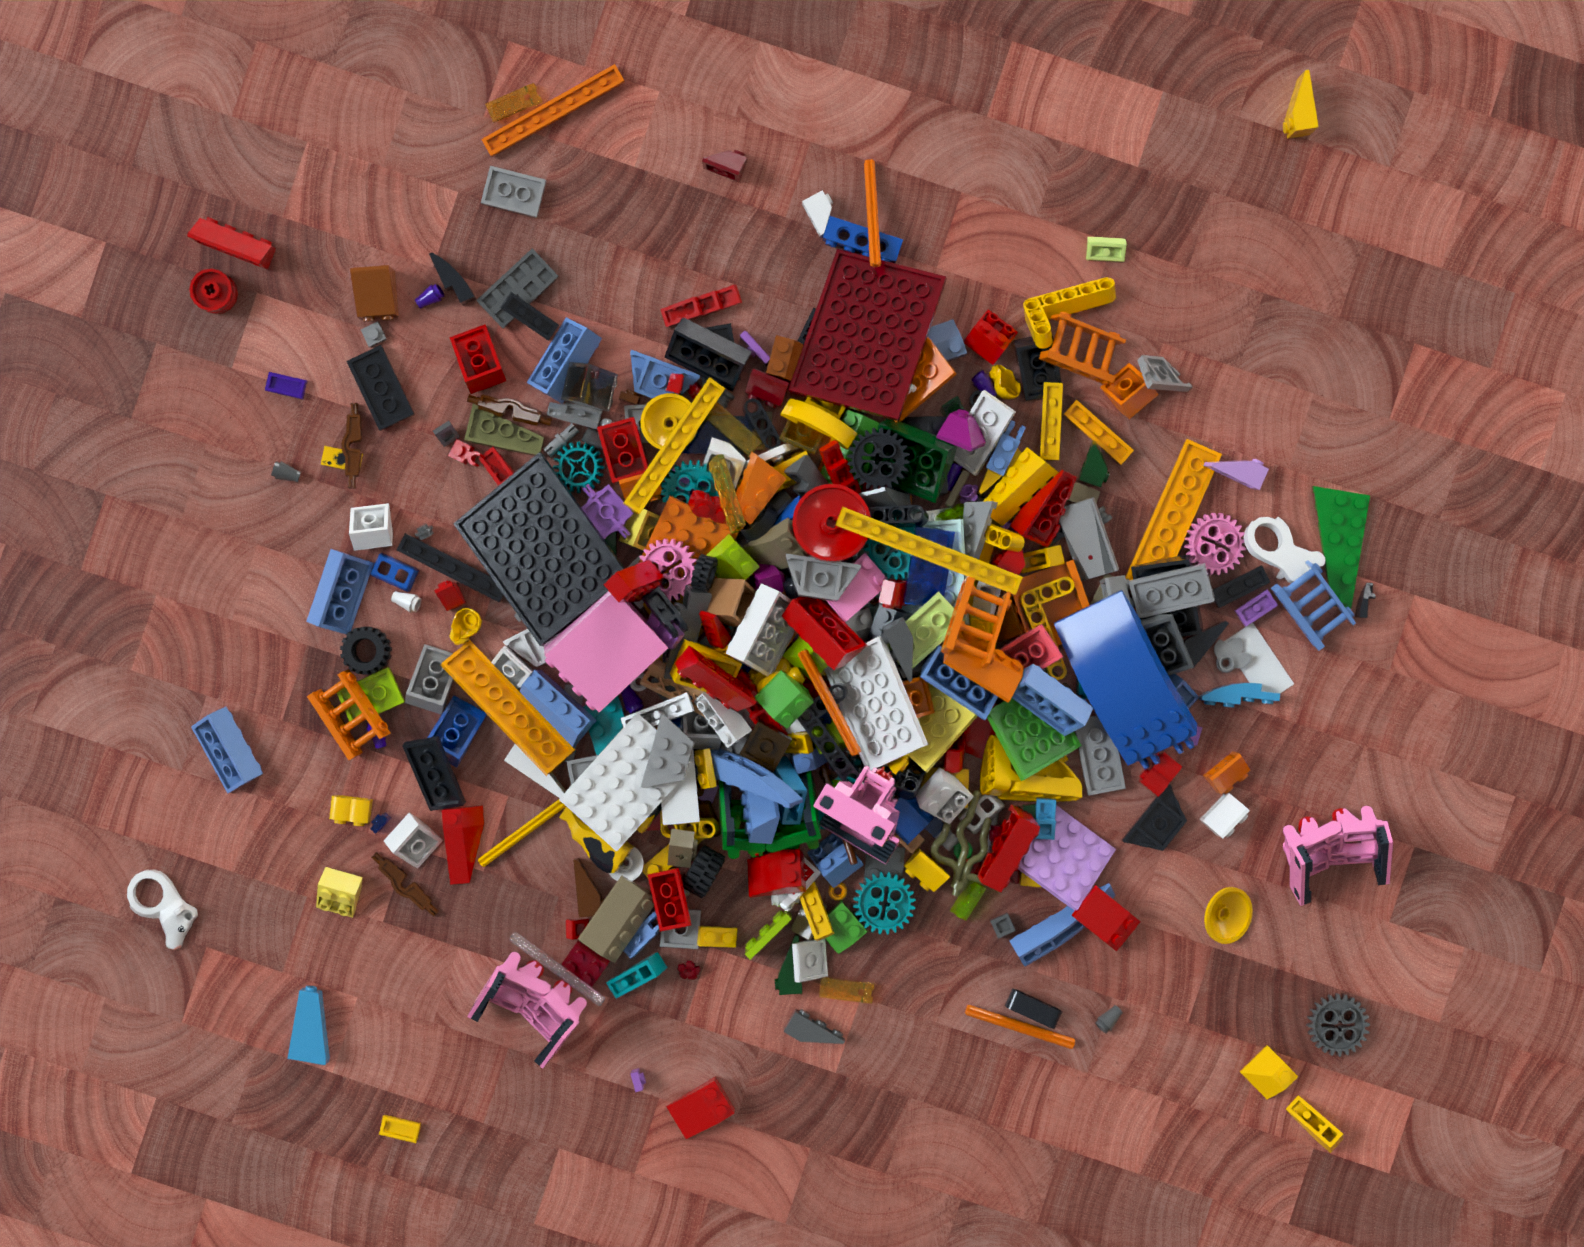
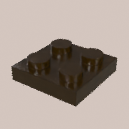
[739,720,793,773]

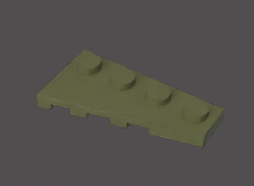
[464,404,544,456]

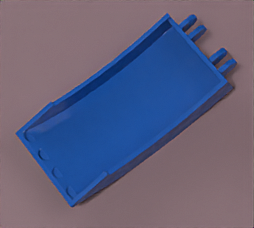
[1054,590,1197,769]

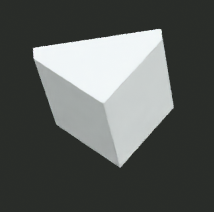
[492,646,534,690]

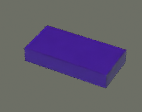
[265,372,308,399]

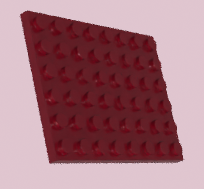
[788,249,947,422]

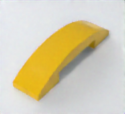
[780,399,857,450]

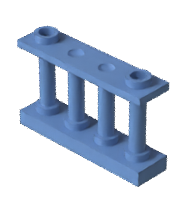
[1271,560,1356,651]

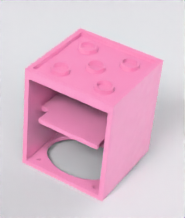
[544,591,668,712]

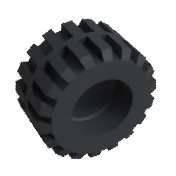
[340,627,392,675]
[682,845,725,899]

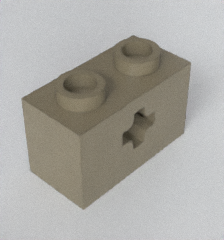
[668,829,698,868]

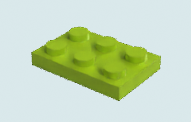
[337,667,405,721]
[745,910,792,960]

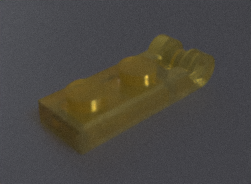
[485,83,542,123]
[819,977,874,1003]

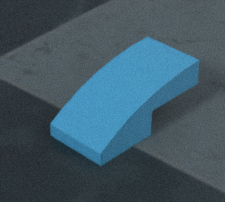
[1035,798,1056,840]

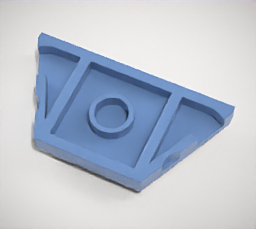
[630,350,701,399]

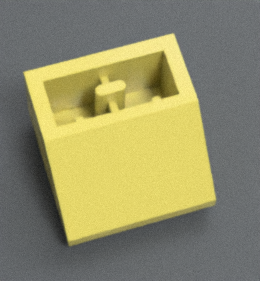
[316,867,363,918]

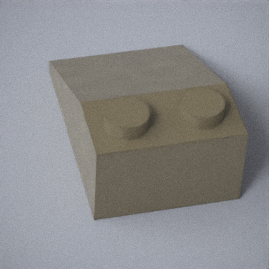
[743,517,811,570]

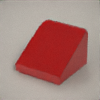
[566,919,589,940]

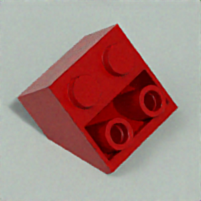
[963,309,1018,365]
[990,549,1025,575]

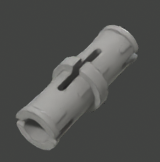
[543,423,579,457]

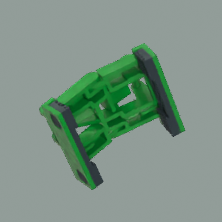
[719,771,821,859]

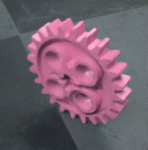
[1184,513,1246,575]
[637,538,697,601]

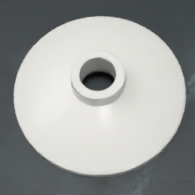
[609,847,644,881]

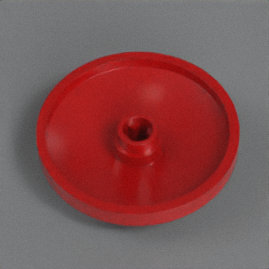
[792,484,871,562]

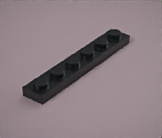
[397,533,504,602]

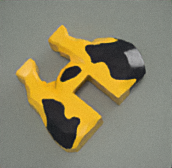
[559,803,662,873]

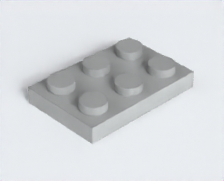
[481,166,547,218]

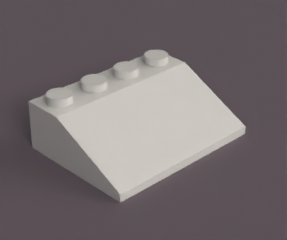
[726,584,795,676]

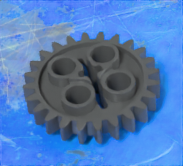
[1306,993,1370,1057]

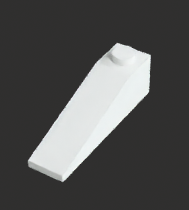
[621,692,695,728]
[504,744,566,798]

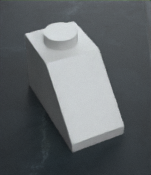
[802,190,833,238]

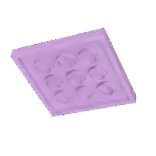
[1018,805,1116,911]

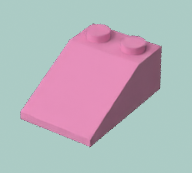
[826,553,887,622]

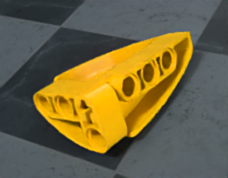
[980,735,1082,802]

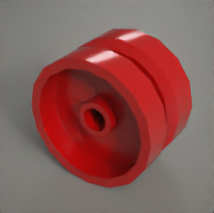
[189,269,238,314]

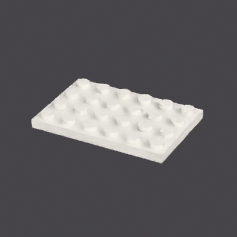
[824,636,928,771]
[559,712,695,852]

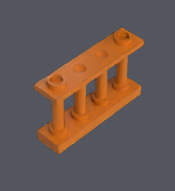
[1039,312,1126,385]
[941,576,1012,668]
[307,669,391,761]

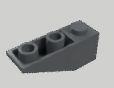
[881,617,913,682]
[784,1009,845,1044]

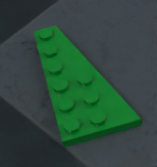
[1312,486,1370,609]

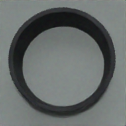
[737,503,777,541]

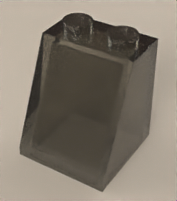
[561,362,618,412]

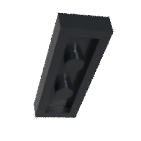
[500,292,559,341]
[1213,565,1270,608]

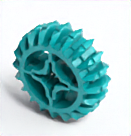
[553,441,605,494]

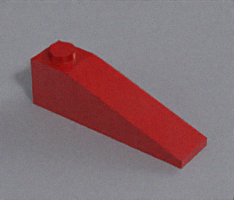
[1010,470,1077,548]
[442,805,485,885]

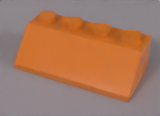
[943,631,1023,703]

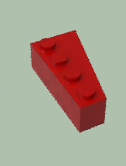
[604,559,664,603]
[977,804,1040,893]

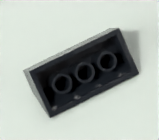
[664,317,752,392]

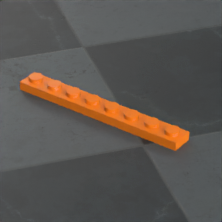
[481,64,625,157]

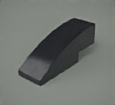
[429,252,476,305]

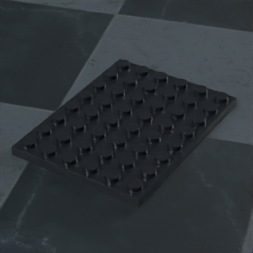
[453,452,625,646]

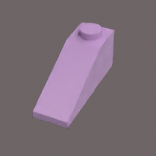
[1204,459,1269,490]

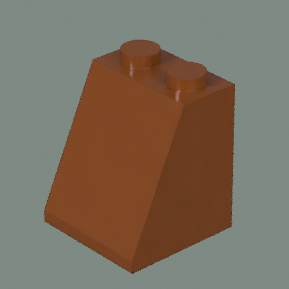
[350,265,399,322]
[766,335,803,384]

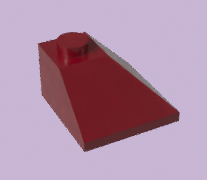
[702,150,747,182]

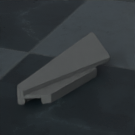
[784,455,829,497]
[663,585,712,679]

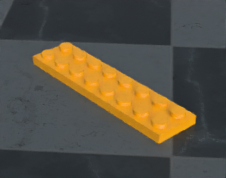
[1125,439,1222,581]
[441,640,575,776]

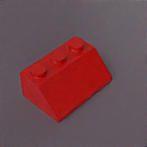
[648,868,692,932]

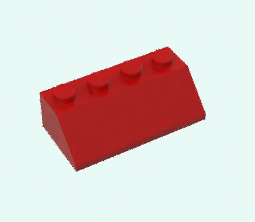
[187,217,276,270]
[781,596,867,670]
[675,645,757,711]

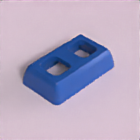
[370,553,419,592]

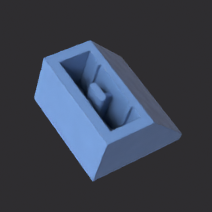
[807,833,864,888]

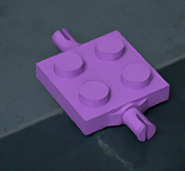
[581,484,634,539]

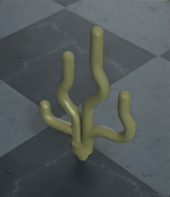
[931,790,992,897]

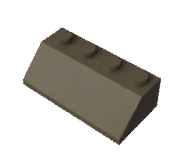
[578,875,654,963]

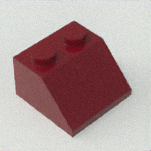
[745,369,789,409]

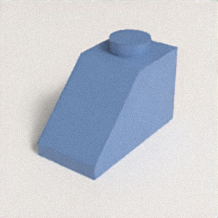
[790,744,828,774]

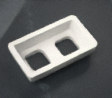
[958,794,1005,834]

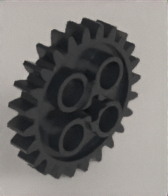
[847,428,911,490]

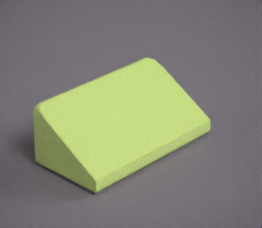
[1086,237,1127,262]

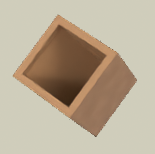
[706,578,756,627]

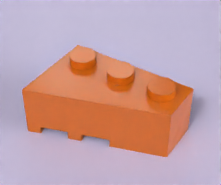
[731,451,787,525]

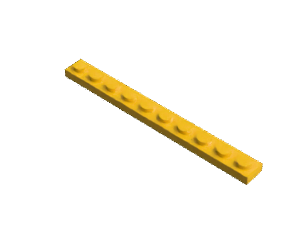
[836,507,1023,595]

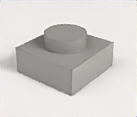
[361,321,387,348]

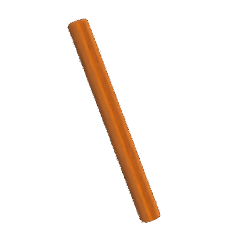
[864,159,881,267]
[798,649,861,756]
[965,1005,1075,1049]

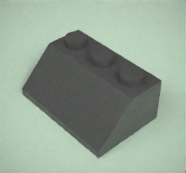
[1140,614,1194,676]

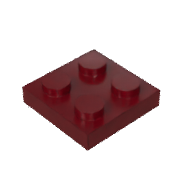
[560,940,610,987]

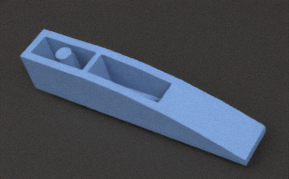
[710,748,803,808]
[1009,883,1116,967]

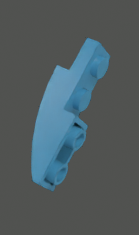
[1199,683,1280,708]

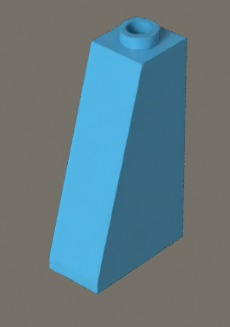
[773,756,807,824]
[287,985,330,1065]

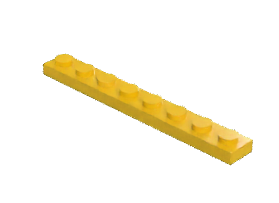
[623,377,725,515]

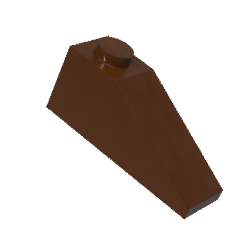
[573,858,605,918]

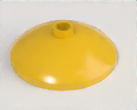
[641,393,697,450]
[1204,887,1253,944]

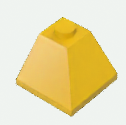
[1240,1045,1298,1099]

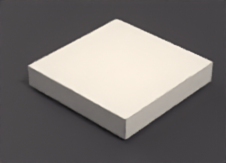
[792,938,828,983]

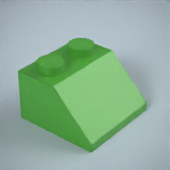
[755,670,814,728]
[825,900,868,954]

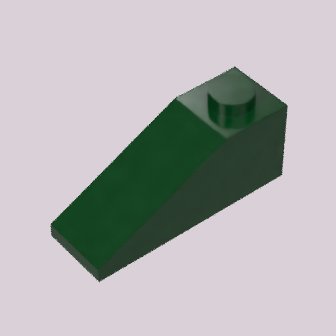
[775,934,802,995]

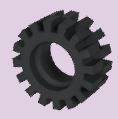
[691,554,718,592]

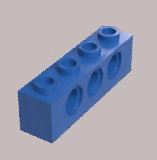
[823,216,903,264]

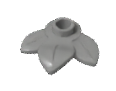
[1214,638,1252,673]

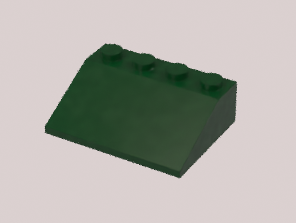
[867,419,957,503]

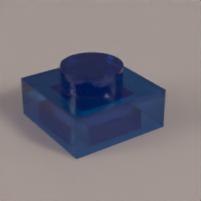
[370,813,391,834]

